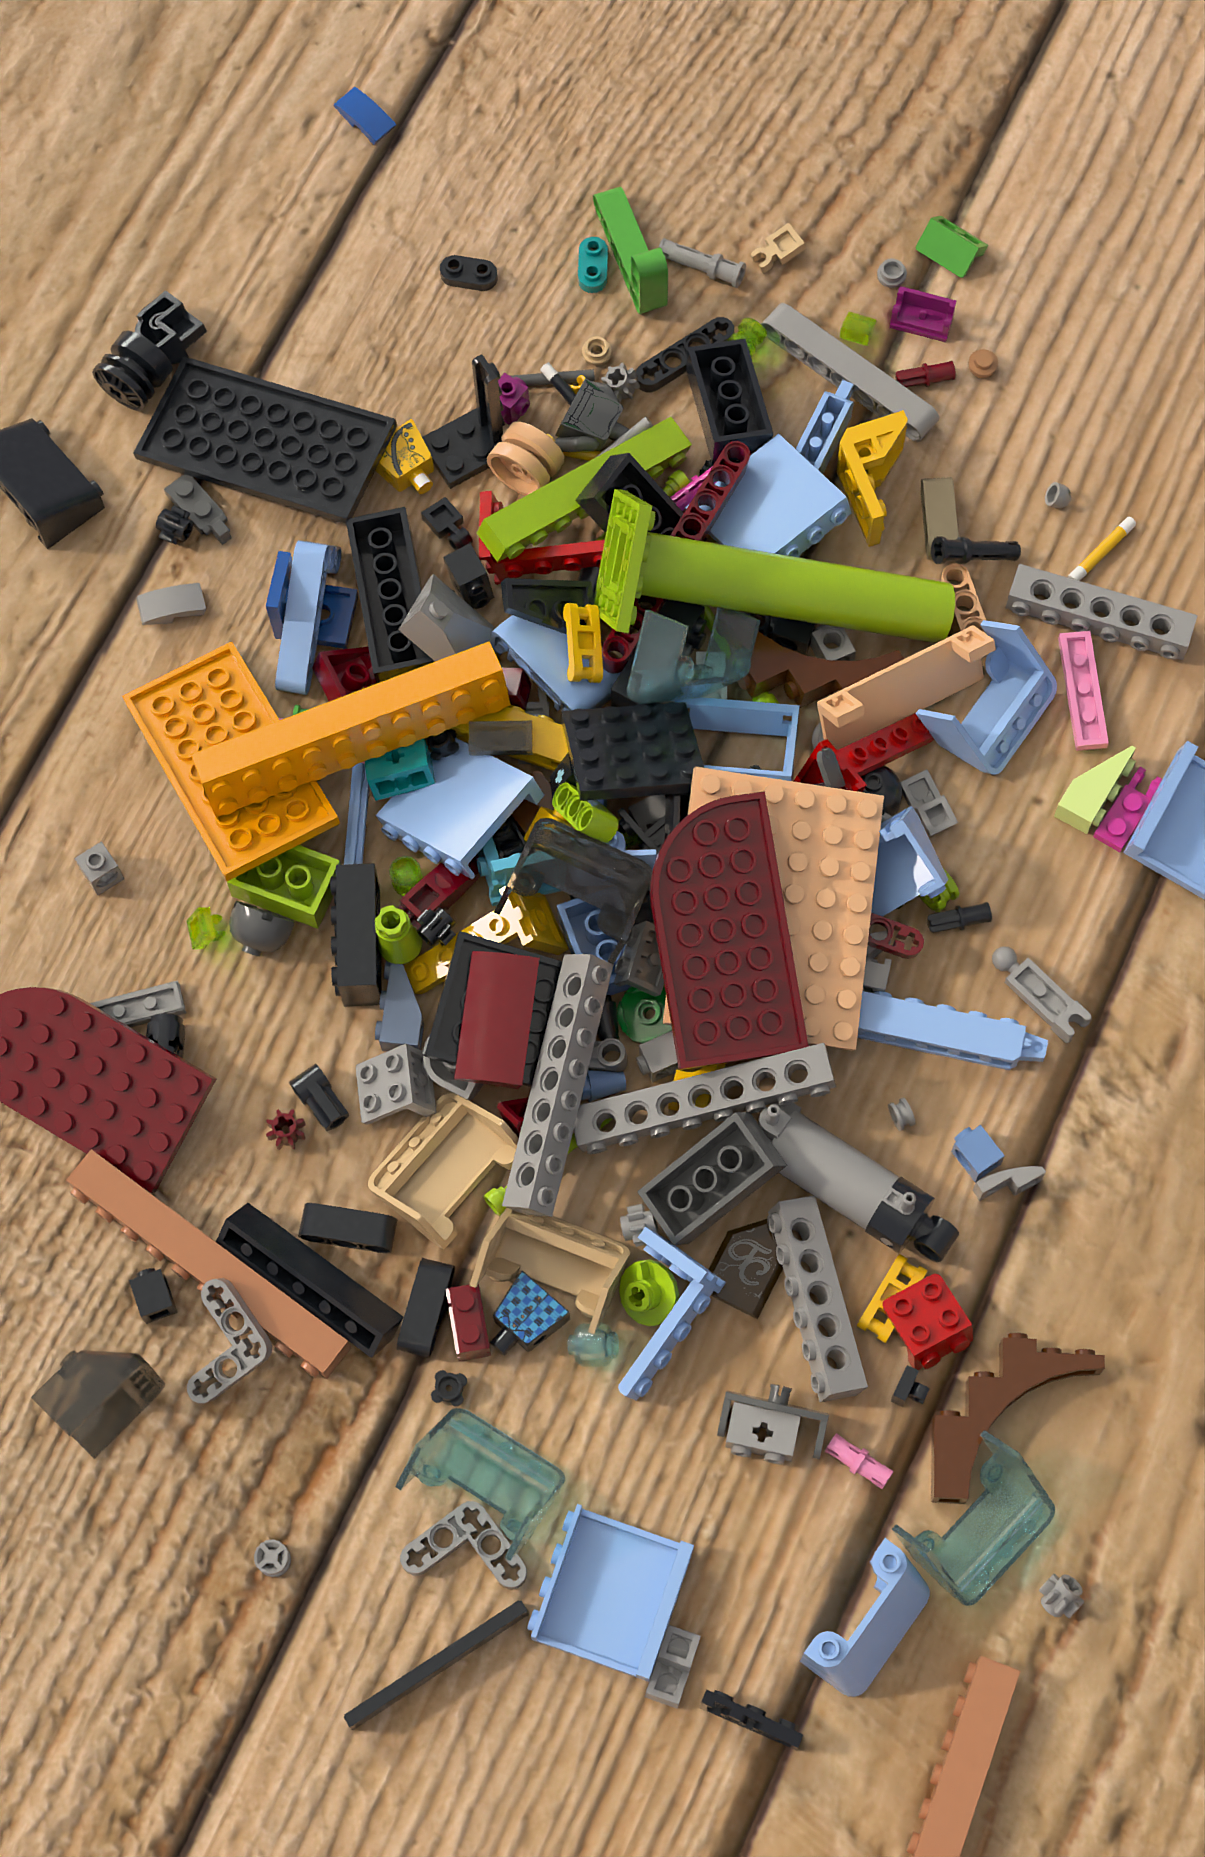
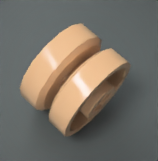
[487,422,564,496]

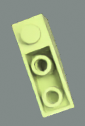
[1054,746,1136,834]

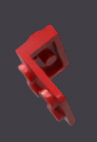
[882,1274,973,1370]

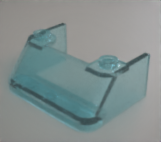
[627,608,761,704]
[395,1408,565,1561]
[892,1430,1055,1606]

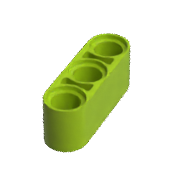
[552,782,618,843]

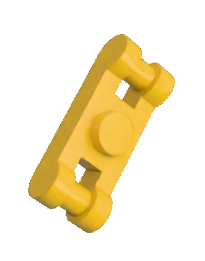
[563,603,603,683]
[857,1254,928,1343]

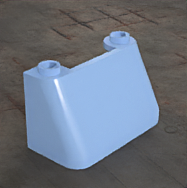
[490,615,621,711]
[871,806,948,917]
[800,1538,930,1697]

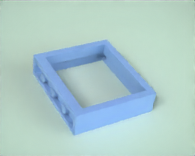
[675,695,800,781]

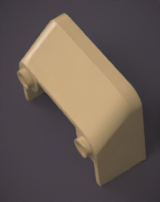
[469,1208,630,1334]

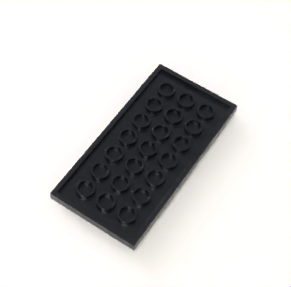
[133,356,397,524]

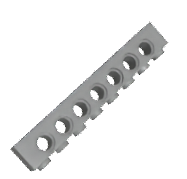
[502,954,613,1217]
[574,1043,836,1154]

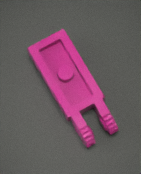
[1093,766,1162,853]

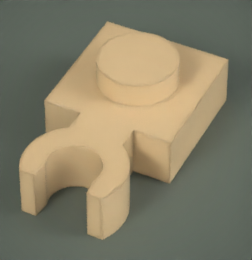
[751,223,806,273]

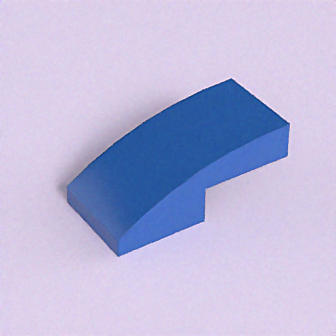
[333,87,396,145]

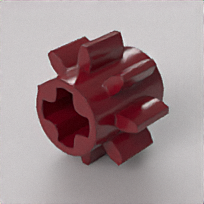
[266,1109,306,1150]

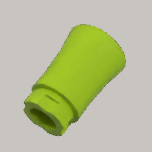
[375,905,422,964]

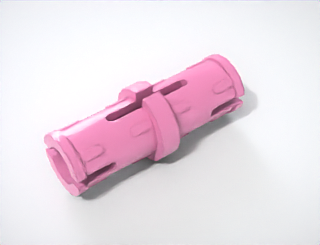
[825,1433,894,1489]

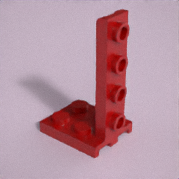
[479,491,605,585]
[793,713,934,792]

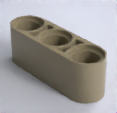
[921,477,959,560]

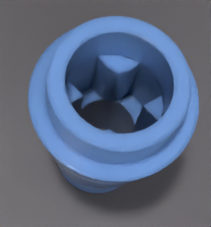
[581,1070,626,1102]

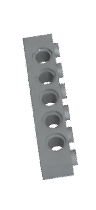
[1005,564,1198,660]
[767,1196,868,1402]

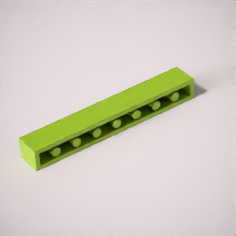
[476,417,692,562]

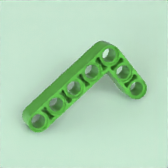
[593,186,668,314]

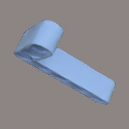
[275,540,341,695]

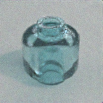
[567,1323,619,1367]

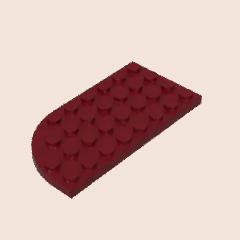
[650,791,809,1070]
[0,987,217,1193]

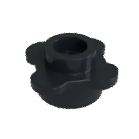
[428,729,460,760]
[431,1370,467,1407]

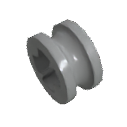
[888,1098,916,1131]

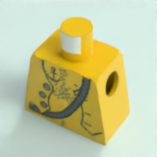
[375,419,434,494]

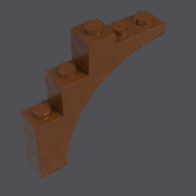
[716,608,904,708]
[931,1333,1105,1504]

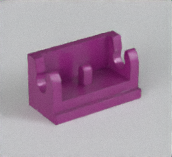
[889,286,957,342]

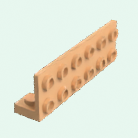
[817,625,996,750]

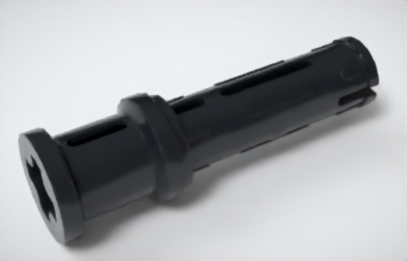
[931,536,1021,564]

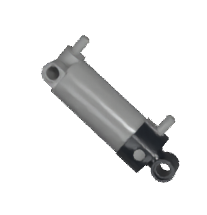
[758,1102,959,1262]

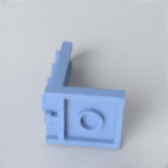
[618,1227,726,1401]

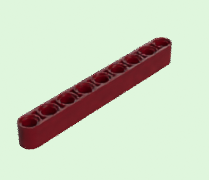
[602,441,750,674]

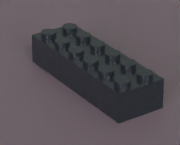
[346,507,435,683]

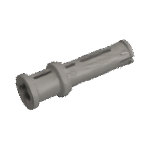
[658,238,746,288]

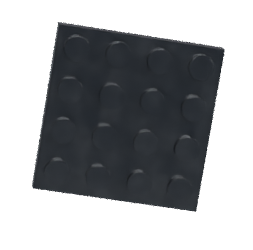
[561,702,704,801]
[424,931,563,1087]

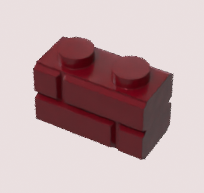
[446,1284,491,1361]

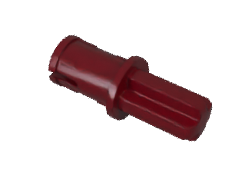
[895,361,956,388]

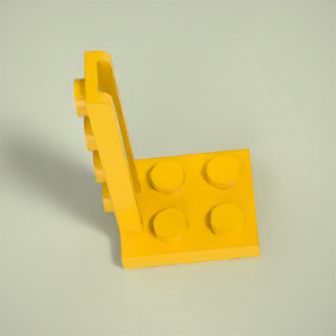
[404,884,568,994]

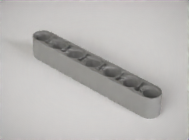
[761,303,939,442]

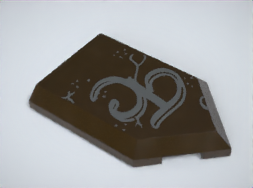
[708,1219,783,1319]

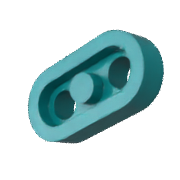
[578,237,608,293]

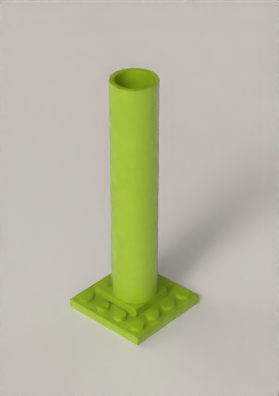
[594,489,955,643]

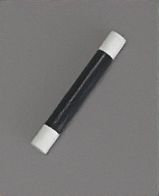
[540,362,576,405]

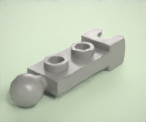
[992,947,1092,1043]

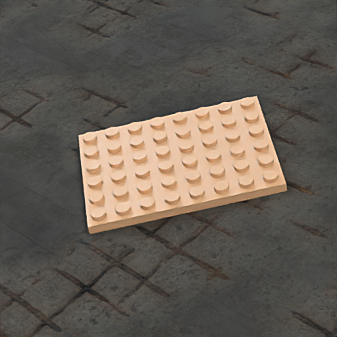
[663,767,884,1051]

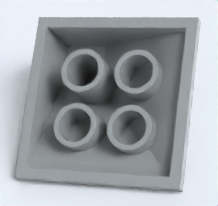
[398,574,495,662]

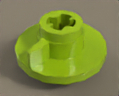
[619,1259,679,1326]

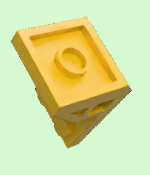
[836,410,908,547]

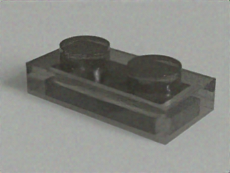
[469,720,533,756]

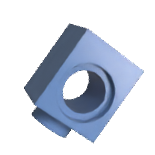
[951,1125,1005,1182]

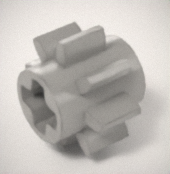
[601,363,640,402]
[620,1204,658,1247]
[1039,1574,1084,1618]

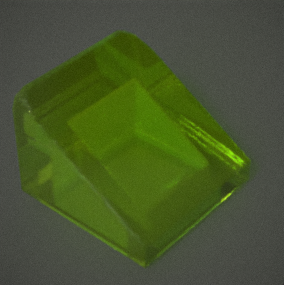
[840,312,877,346]

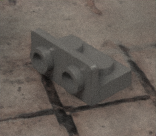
[614,921,664,997]

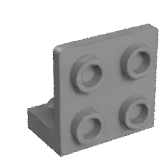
[356,1044,437,1125]

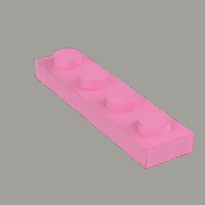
[1058,631,1109,751]

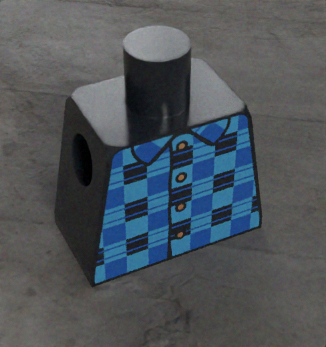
[490,1270,570,1356]

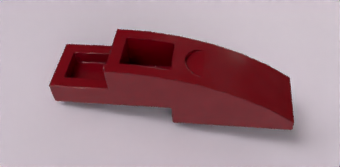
[397,854,481,929]

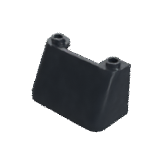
[0,418,105,550]

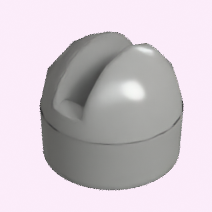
[1045,482,1071,508]

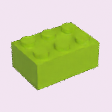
[227,845,341,929]

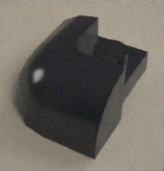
[135,291,207,364]

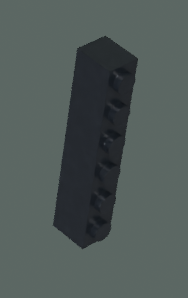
[216,1203,404,1358]

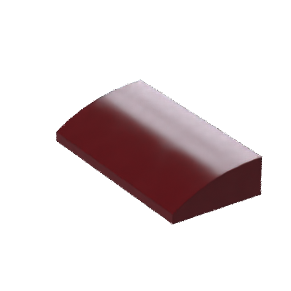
[312,647,377,762]
[454,951,540,1090]

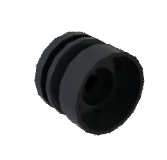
[92,330,173,411]

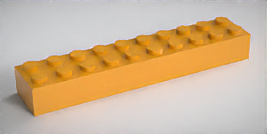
[191,641,511,817]

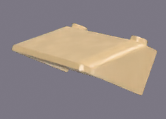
[368,1093,519,1250]

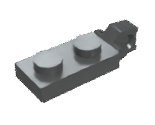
[164,474,232,545]

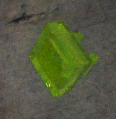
[186,907,226,949]

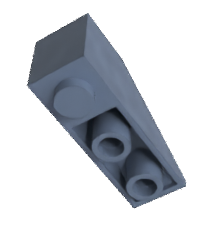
[375,961,424,1052]

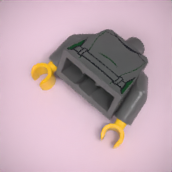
[546,375,629,452]

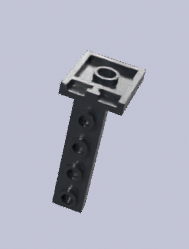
[422,354,505,489]

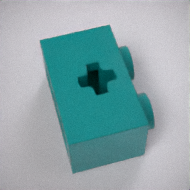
[364,738,435,801]

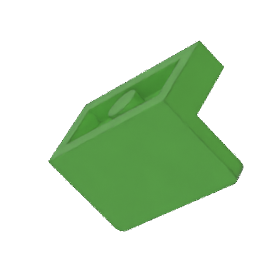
[916,216,988,278]

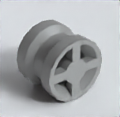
[254,1539,291,1578]

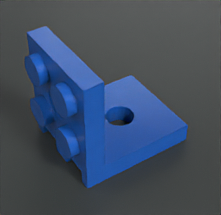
[266,551,359,649]

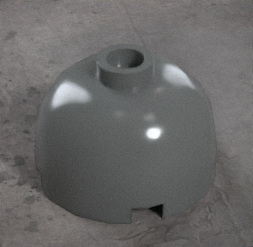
[229,901,295,957]

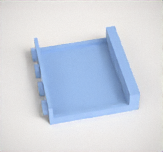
[685,433,852,557]
[376,738,544,879]
[1123,741,1205,900]
[527,1504,694,1682]

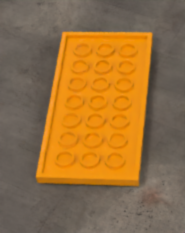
[122,641,340,881]

